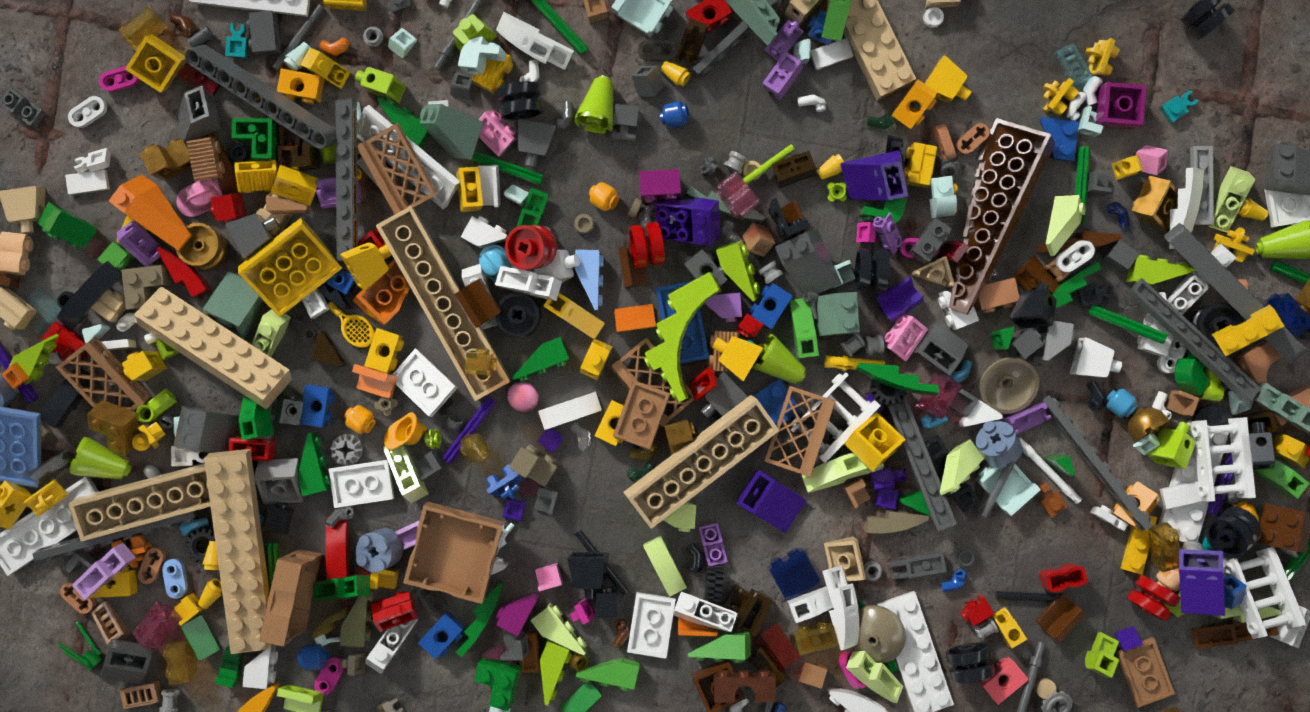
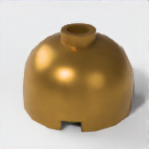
[1127,407,1170,443]

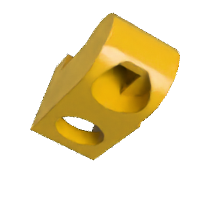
[1112,155,1143,180]
[991,607,1027,648]

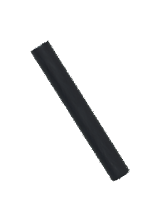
[995,591,1056,602]

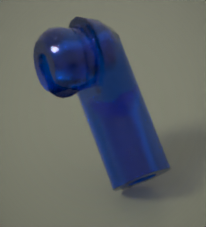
[1107,202,1130,228]

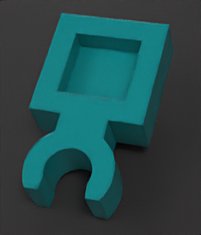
[225,23,249,59]
[1159,91,1198,124]

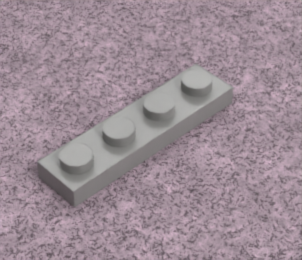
[1190,146,1214,225]

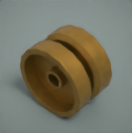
[176,223,228,271]

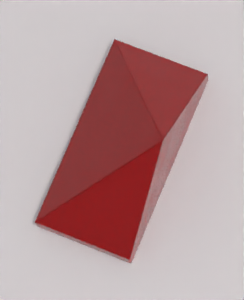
[689,367,718,401]

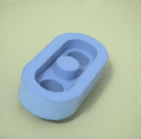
[162,558,188,599]

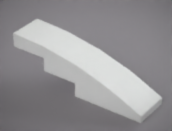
[1169,168,1204,249]

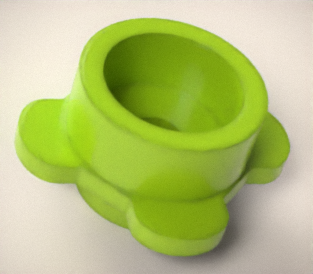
[827,182,847,202]
[425,429,442,449]

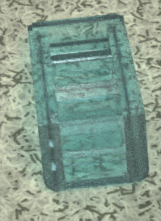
[1055,43,1093,88]

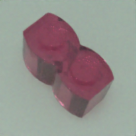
[716,171,760,219]

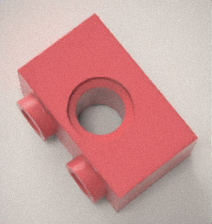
[978,657,1029,705]

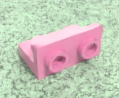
[478,110,518,157]
[883,314,928,361]

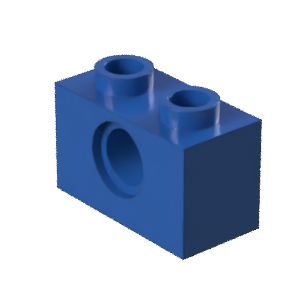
[750,283,792,330]
[300,384,335,427]
[418,610,465,659]

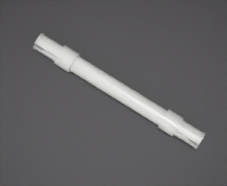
[1019,437,1082,504]

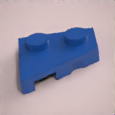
[1039,117,1079,162]

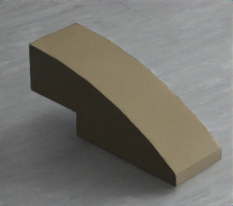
[864,510,929,534]

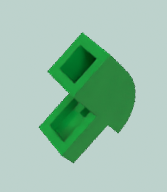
[860,198,907,223]
[1175,352,1210,395]

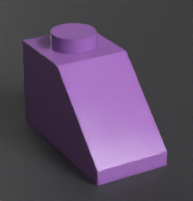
[704,293,742,322]

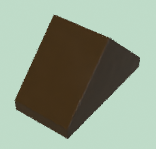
[312,331,347,367]
[1236,410,1279,434]

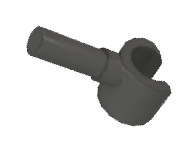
[803,291,819,319]

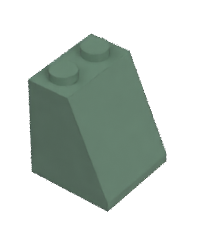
[420,104,484,160]
[203,271,264,340]
[811,292,860,336]

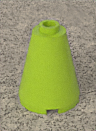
[574,76,614,134]
[1255,220,1310,260]
[752,334,806,384]
[70,437,132,480]

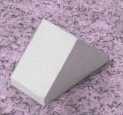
[959,400,1003,427]

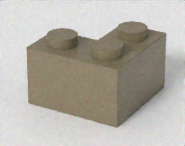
[121,265,172,311]
[508,444,558,487]

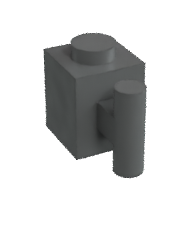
[611,104,643,142]

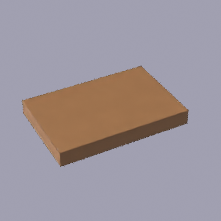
[613,380,671,450]
[1116,637,1175,708]

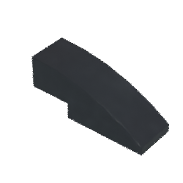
[40,368,90,428]

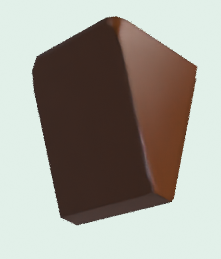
[781,200,803,225]

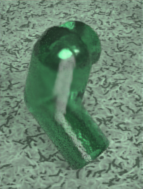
[866,113,895,129]
[627,461,656,482]

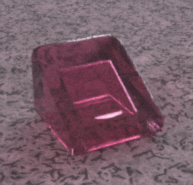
[482,642,505,660]

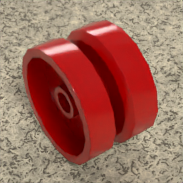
[629,222,665,269]
[505,225,557,270]
[1126,574,1181,622]

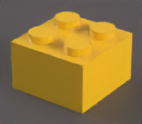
[125,34,186,93]
[844,412,906,471]

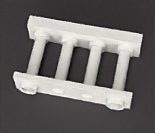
[790,373,881,463]
[1191,417,1256,501]
[1226,546,1306,639]

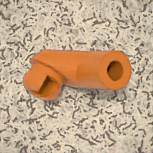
[319,38,350,56]

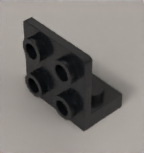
[768,198,810,241]

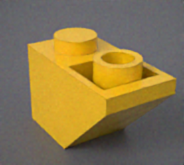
[300,48,351,89]

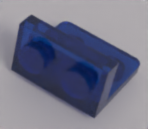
[1264,293,1310,338]
[767,547,820,600]

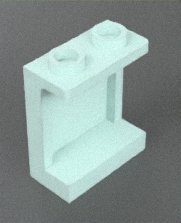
[611,0,673,37]
[975,464,1041,516]

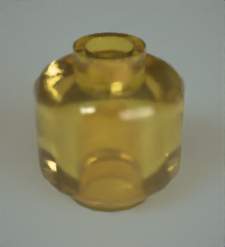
[460,433,489,463]

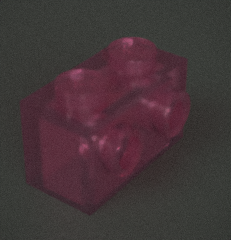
[915,373,961,419]
[133,601,181,651]

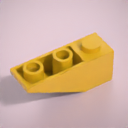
[544,293,605,339]

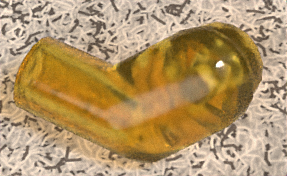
[629,442,657,461]

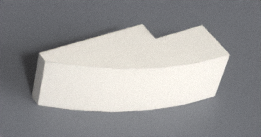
[495,266,562,301]
[538,392,602,430]

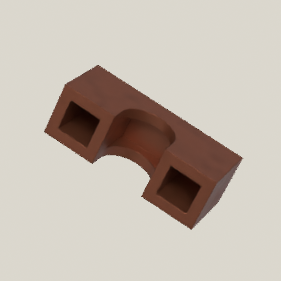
[714,670,776,703]

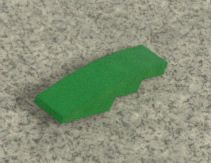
[517,187,550,227]
[1052,262,1101,308]
[856,363,939,396]
[456,581,505,658]

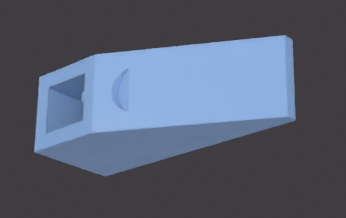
[575,250,604,311]

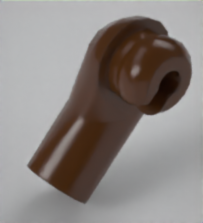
[170,13,195,38]
[612,619,630,649]

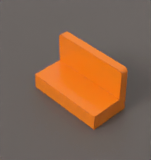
[614,304,656,333]
[352,364,398,398]
[678,617,718,636]

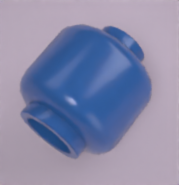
[660,101,690,129]
[298,644,329,671]

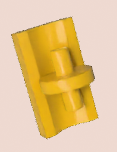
[1085,38,1120,76]
[1042,78,1079,116]
[1213,227,1255,263]
[132,422,166,451]
[24,479,69,517]

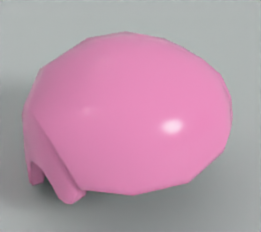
[507,381,539,413]

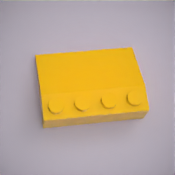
[238,217,342,317]

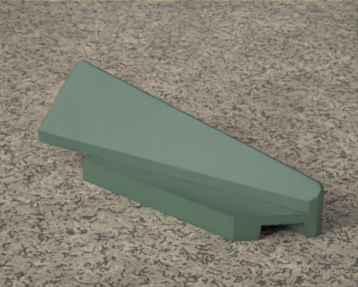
[725,0,780,45]

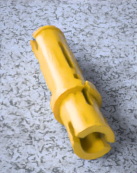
[824,355,885,371]

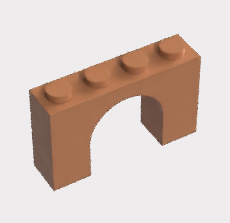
[1234,339,1310,426]

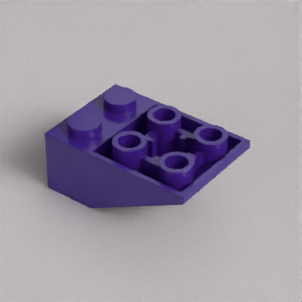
[841,150,908,200]
[655,198,721,247]
[736,468,806,533]
[1179,549,1226,616]

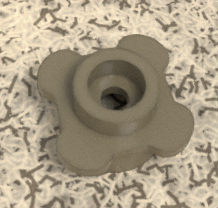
[374,396,398,416]

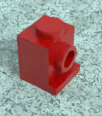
[735,313,763,341]
[960,594,994,626]

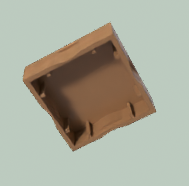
[403,501,505,604]
[259,549,323,647]

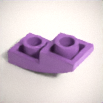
[699,523,728,566]

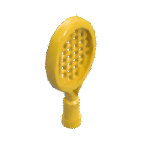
[328,302,375,348]

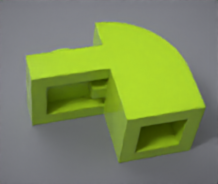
[1085,632,1119,678]

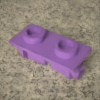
[764,20,804,61]
[873,213,902,255]

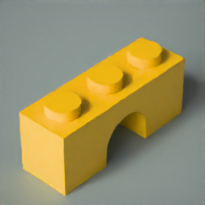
[1212,305,1284,356]

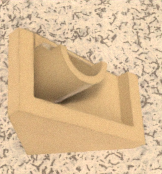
[912,256,954,288]

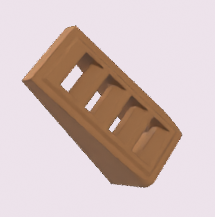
[266,196,312,214]
[90,600,131,645]
[119,680,163,709]

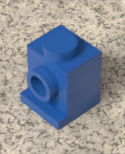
[326,269,357,296]
[1225,574,1247,609]

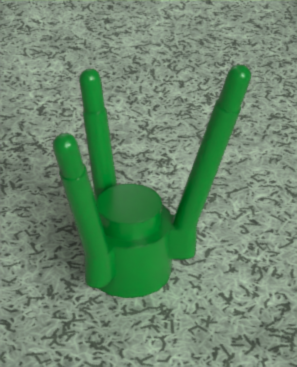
[58,621,102,671]

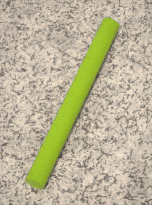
[728,144,795,195]

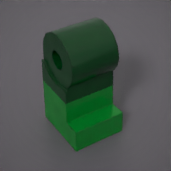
[215,646,244,688]

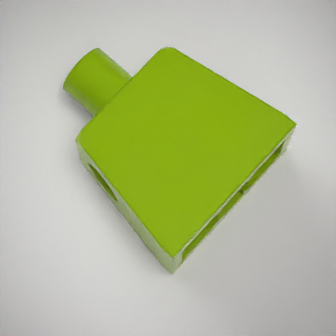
[452,14,497,52]
[355,67,406,104]
[1146,422,1196,470]

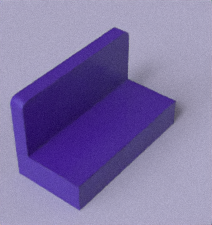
[877,277,924,323]

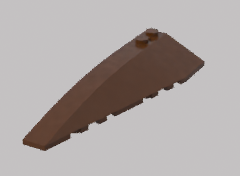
[949,118,1055,315]

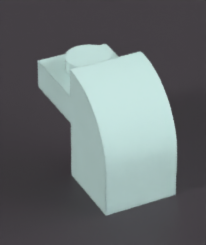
[458,37,506,75]
[929,176,957,219]

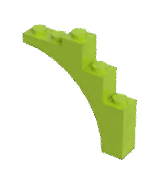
[644,272,721,402]

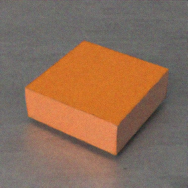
[1,362,29,390]

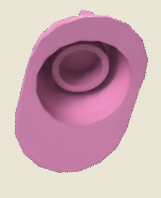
[176,180,223,217]

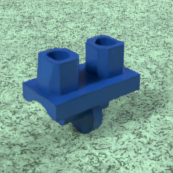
[486,464,525,500]

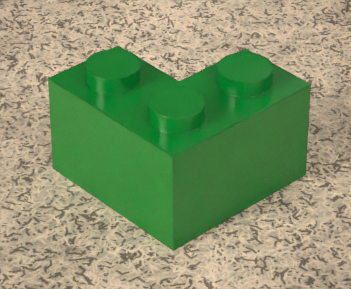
[232,118,279,162]
[37,202,97,249]
[474,655,522,711]

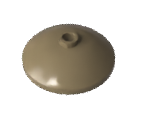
[979,357,1039,414]
[851,605,906,663]

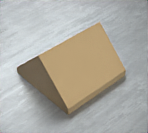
[824,537,866,581]

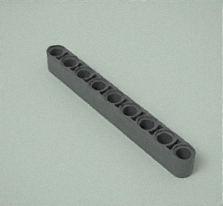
[185,45,336,149]
[1164,222,1308,364]

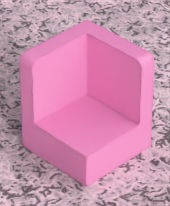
[1136,145,1168,175]
[535,563,563,591]

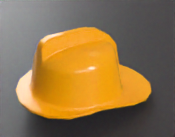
[384,412,427,450]

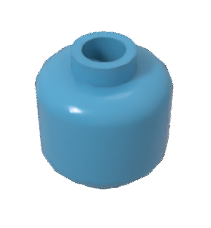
[1106,389,1138,418]

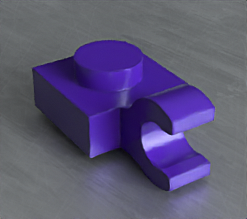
[870,467,907,492]

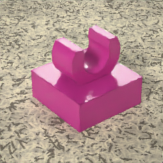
[856,222,879,244]
[570,599,596,624]

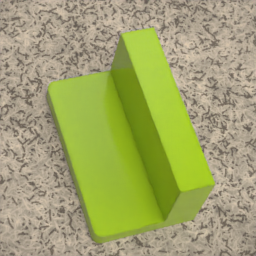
[277,684,324,712]

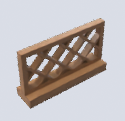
[356,123,438,214]
[56,336,151,411]
[609,337,694,429]
[765,386,835,477]

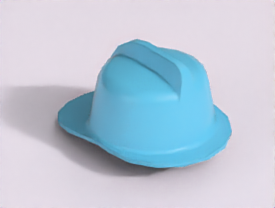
[479,244,514,283]

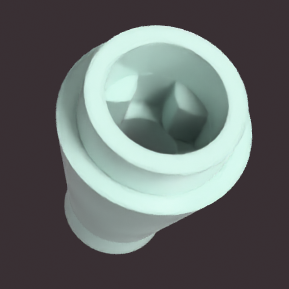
[284,42,311,71]

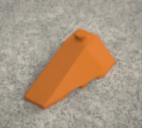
[109,174,192,251]
[352,259,410,325]

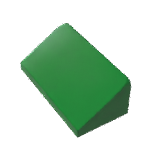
[990,327,1014,350]
[1044,454,1075,476]
[181,614,221,661]
[561,681,603,712]

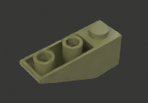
[340,588,375,647]

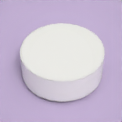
[923,7,944,28]

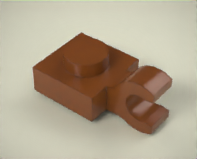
[1037,482,1068,518]

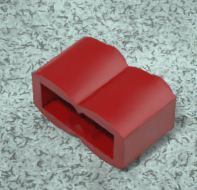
[1039,563,1088,592]

